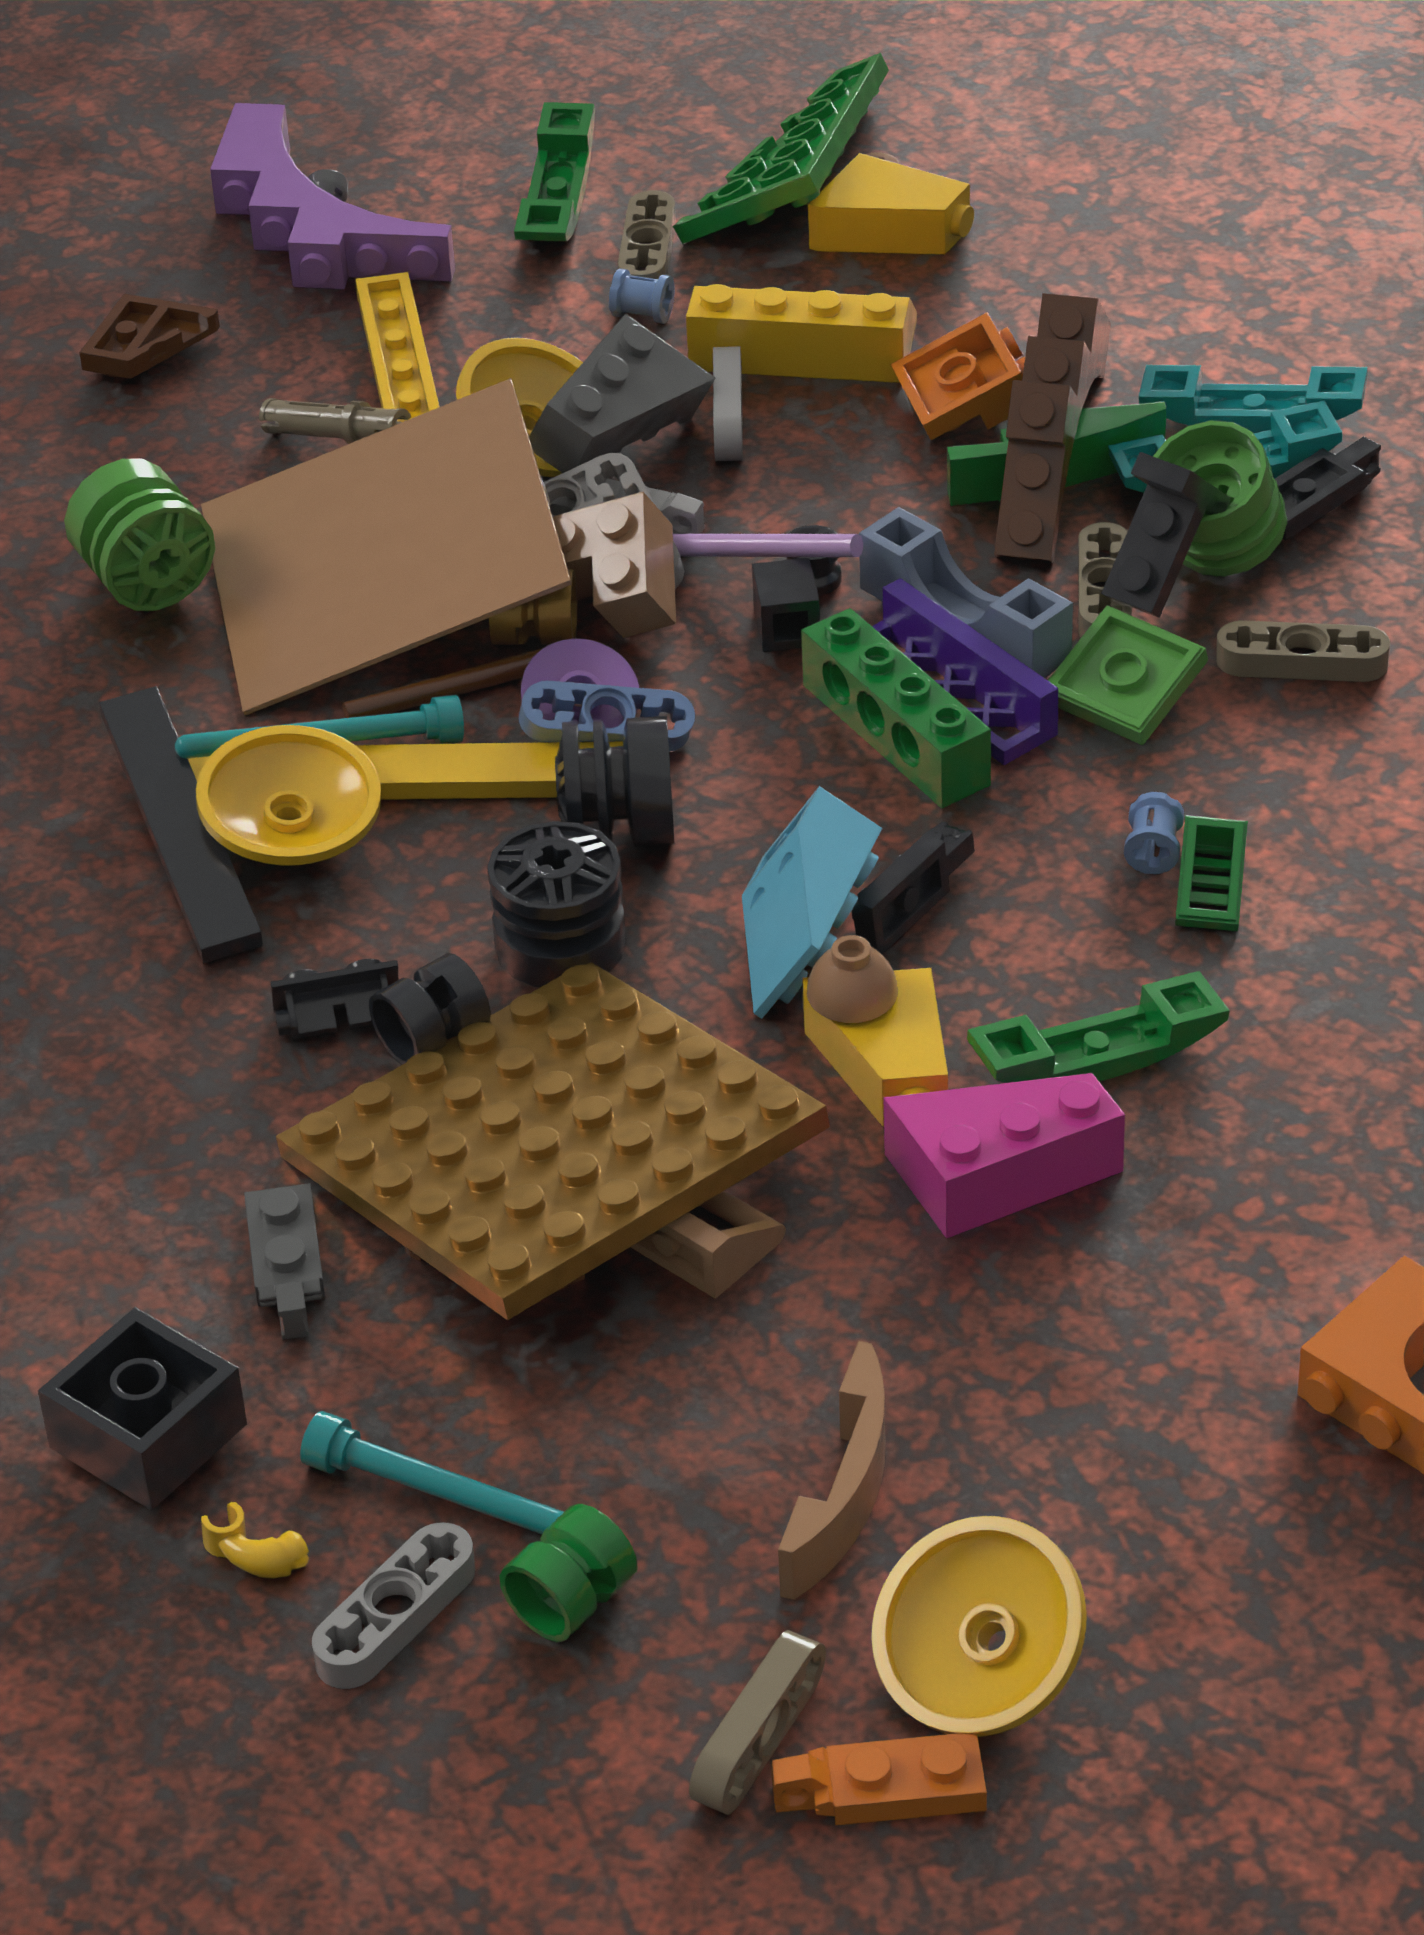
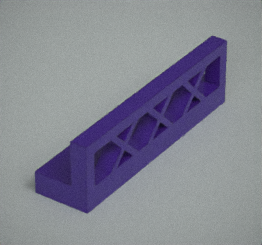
[872,578,1059,765]

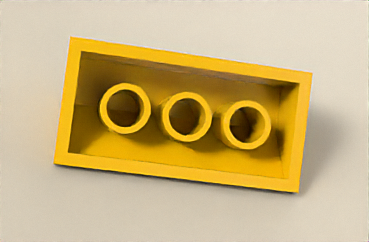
[686,284,917,383]

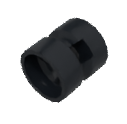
[369,953,491,1065]

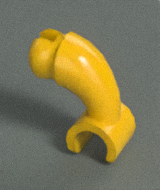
[201,1502,309,1579]

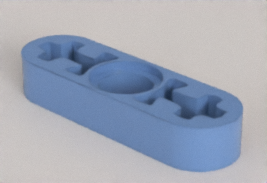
[519,681,695,752]

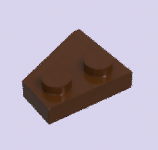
[79,293,220,379]

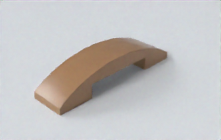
[778,1341,886,1600]

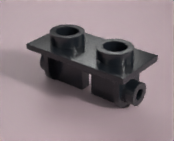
[270,958,399,1040]

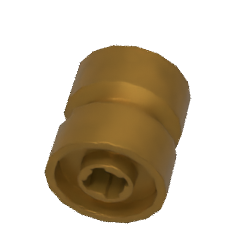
[489,569,577,645]

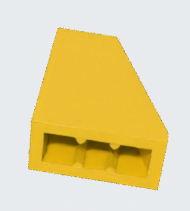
[808,153,974,255]
[802,968,948,1127]

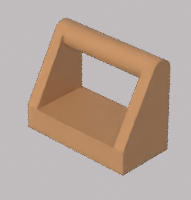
[631,1190,786,1299]

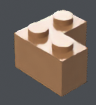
[553,492,676,638]

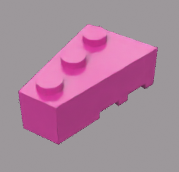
[883,1073,1125,1239]

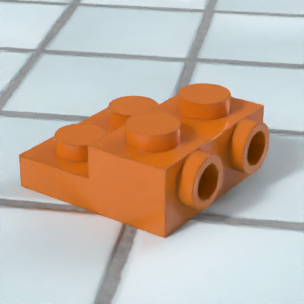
[890,312,1025,440]

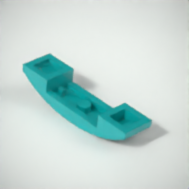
[1138,365,1368,433]
[1108,401,1343,492]

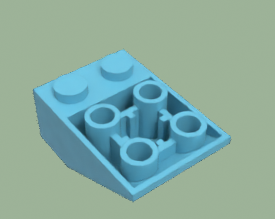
[742,786,882,1019]

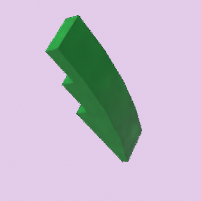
[947,402,1166,506]

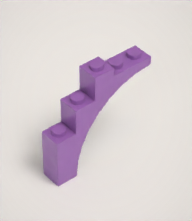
[210,103,455,289]

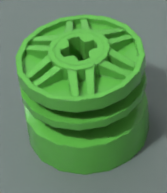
[1153,420,1287,576]
[64,459,216,611]

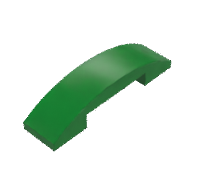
[514,102,595,241]
[967,971,1230,1083]

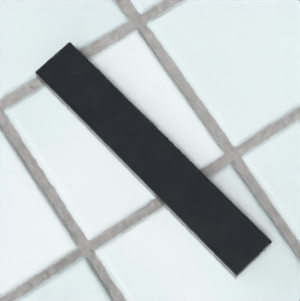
[99,686,263,964]

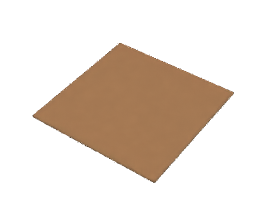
[201,378,572,716]

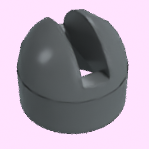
[308,169,348,202]

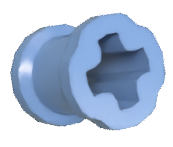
[609,268,675,324]
[1124,792,1184,874]

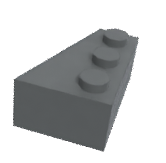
[529,314,716,473]

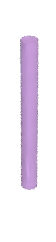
[673,534,863,557]

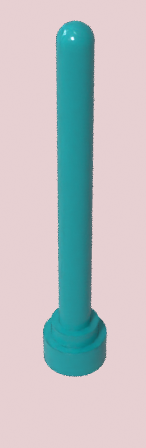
[175,695,464,759]
[300,1411,564,1534]

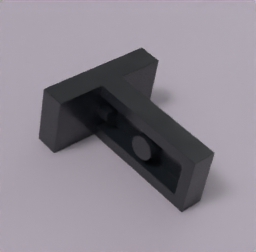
[1101,452,1231,618]

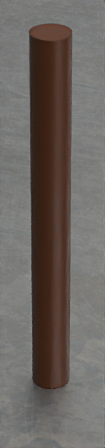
[342,648,543,718]

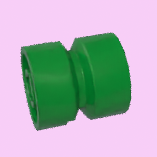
[499,1504,638,1642]

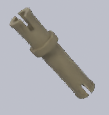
[259,398,411,444]

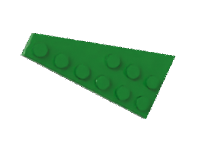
[673,53,889,244]

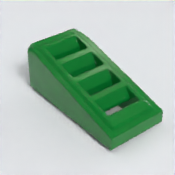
[1175,815,1248,931]

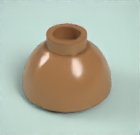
[807,935,898,1023]

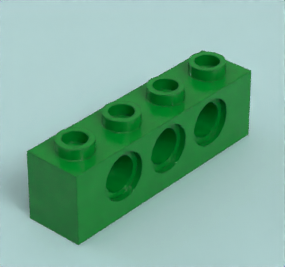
[801,608,991,809]

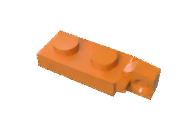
[771,1733,987,1826]

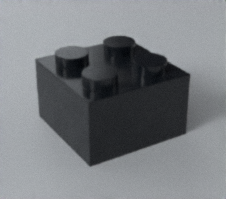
[38,1307,247,1511]

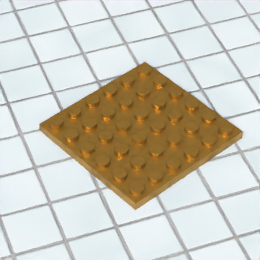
[276,962,830,1320]

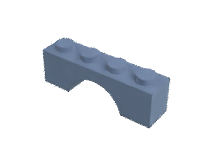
[859,507,1073,678]

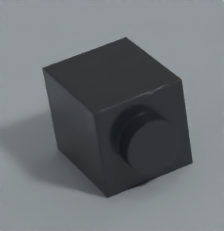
[752,558,820,652]

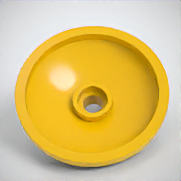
[456,338,583,477]
[196,725,381,866]
[872,1516,1087,1737]

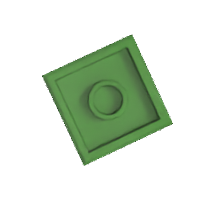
[1048,605,1208,745]

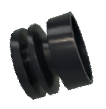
[555,716,675,847]
[487,821,626,988]

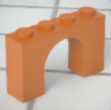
[1297,1255,1424,1475]

